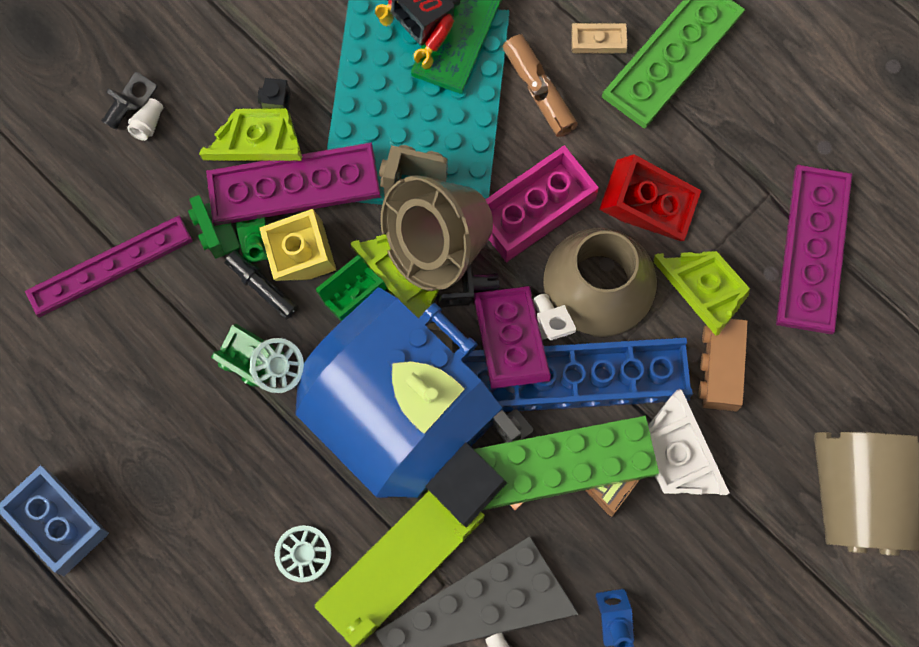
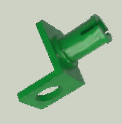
[237,217,268,263]

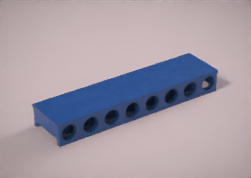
[462,338,693,412]

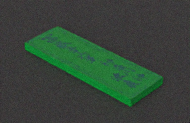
[411,0,502,94]

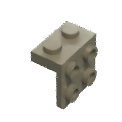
[379,145,448,195]

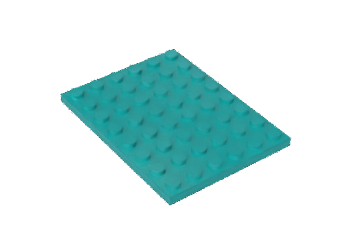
[327,0,509,205]

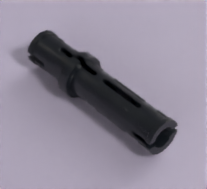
[224,250,299,319]

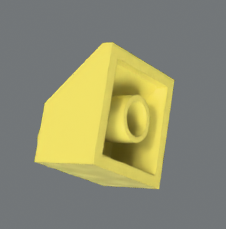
[260,209,336,281]

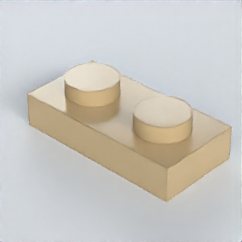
[571,24,627,53]

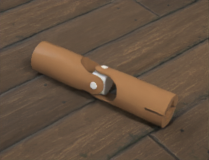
[502,34,578,137]

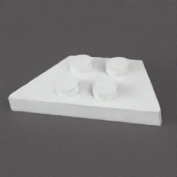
[648,389,729,495]

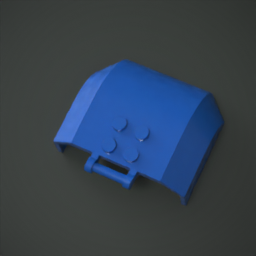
[296,287,502,498]

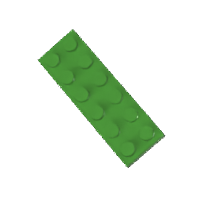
[602,0,745,129]
[474,416,659,510]

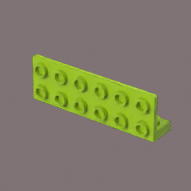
[315,491,484,647]

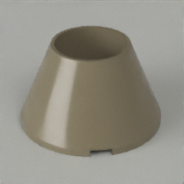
[381,176,493,291]
[543,228,657,337]

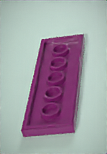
[206,142,381,226]
[776,165,852,335]

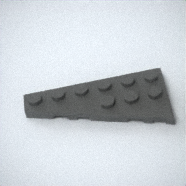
[375,537,578,647]

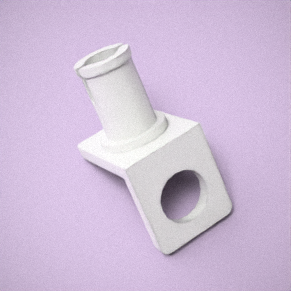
[533,294,576,340]

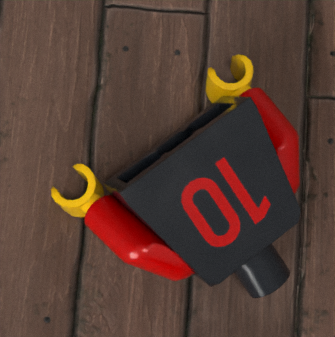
[375,0,460,69]

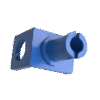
[596,589,634,647]

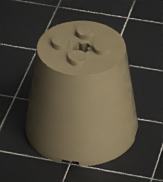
[814,432,919,556]

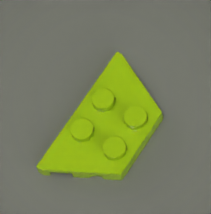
[199,108,302,161]
[351,234,440,317]
[654,251,750,336]

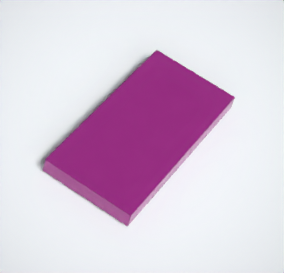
[474,286,550,389]

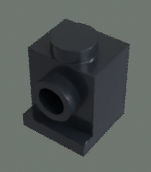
[258,78,291,110]

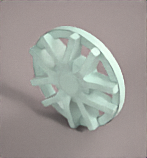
[249,338,304,393]
[275,526,331,582]

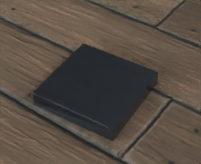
[425,442,508,528]

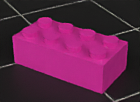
[485,145,599,262]

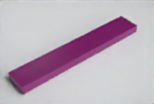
[25,215,193,317]

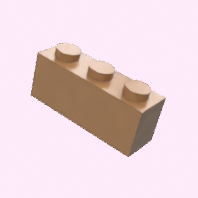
[698,319,748,412]

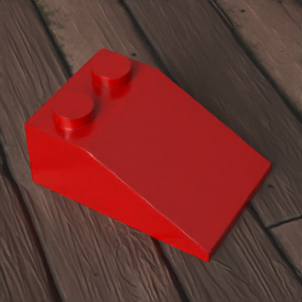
[599,154,701,242]

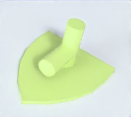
[392,362,464,434]

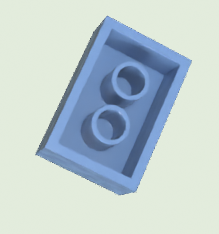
[0,465,109,576]

